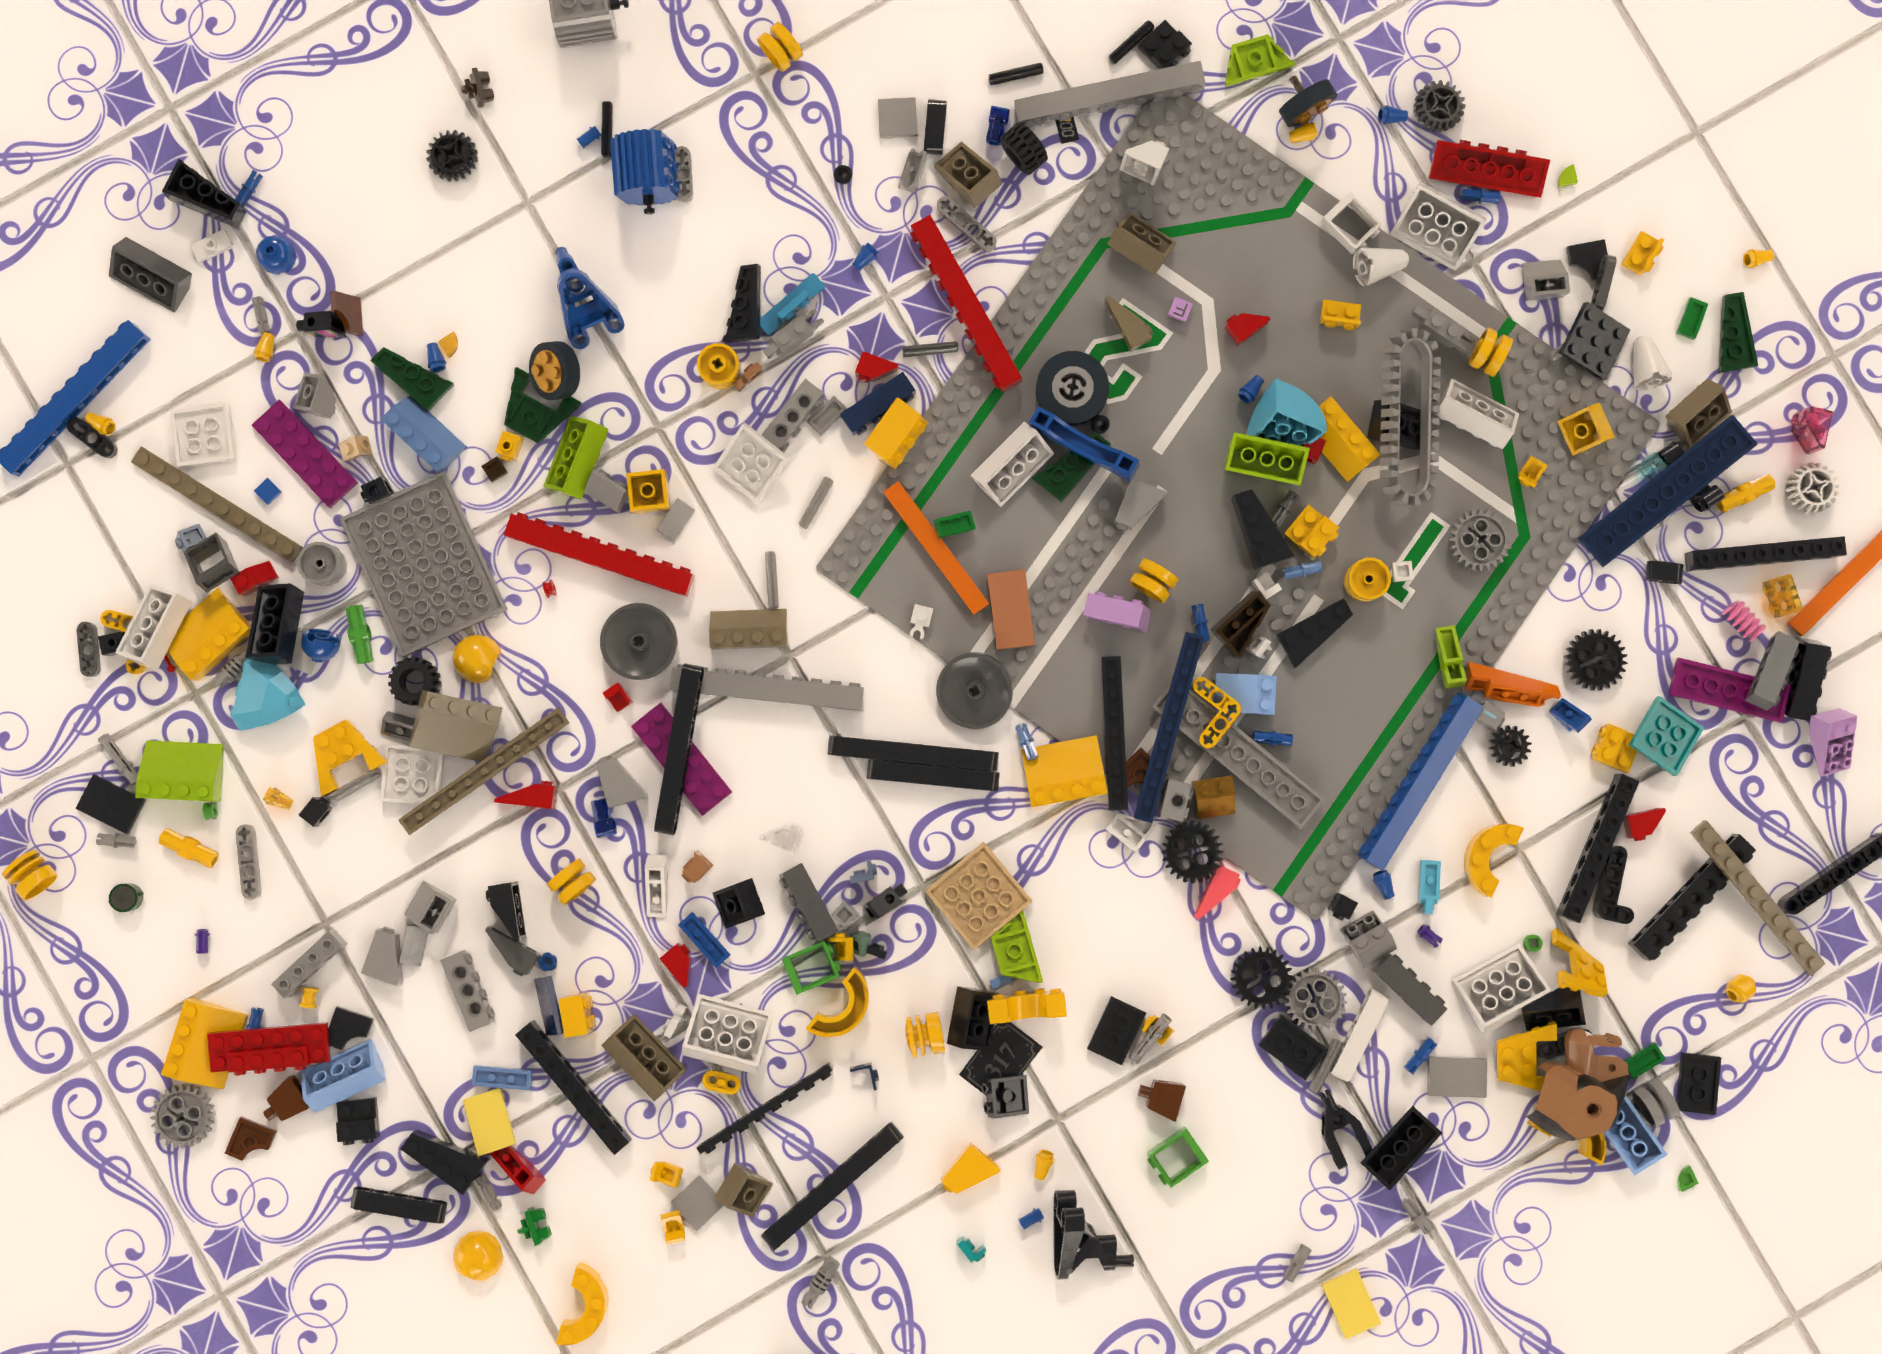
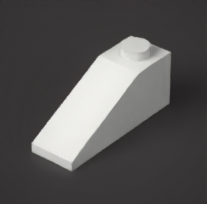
[645,855,668,917]

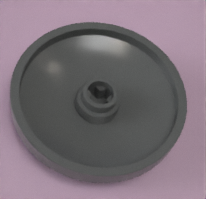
[600,603,678,680]
[936,652,1013,729]

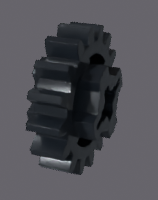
[1488,725,1532,767]

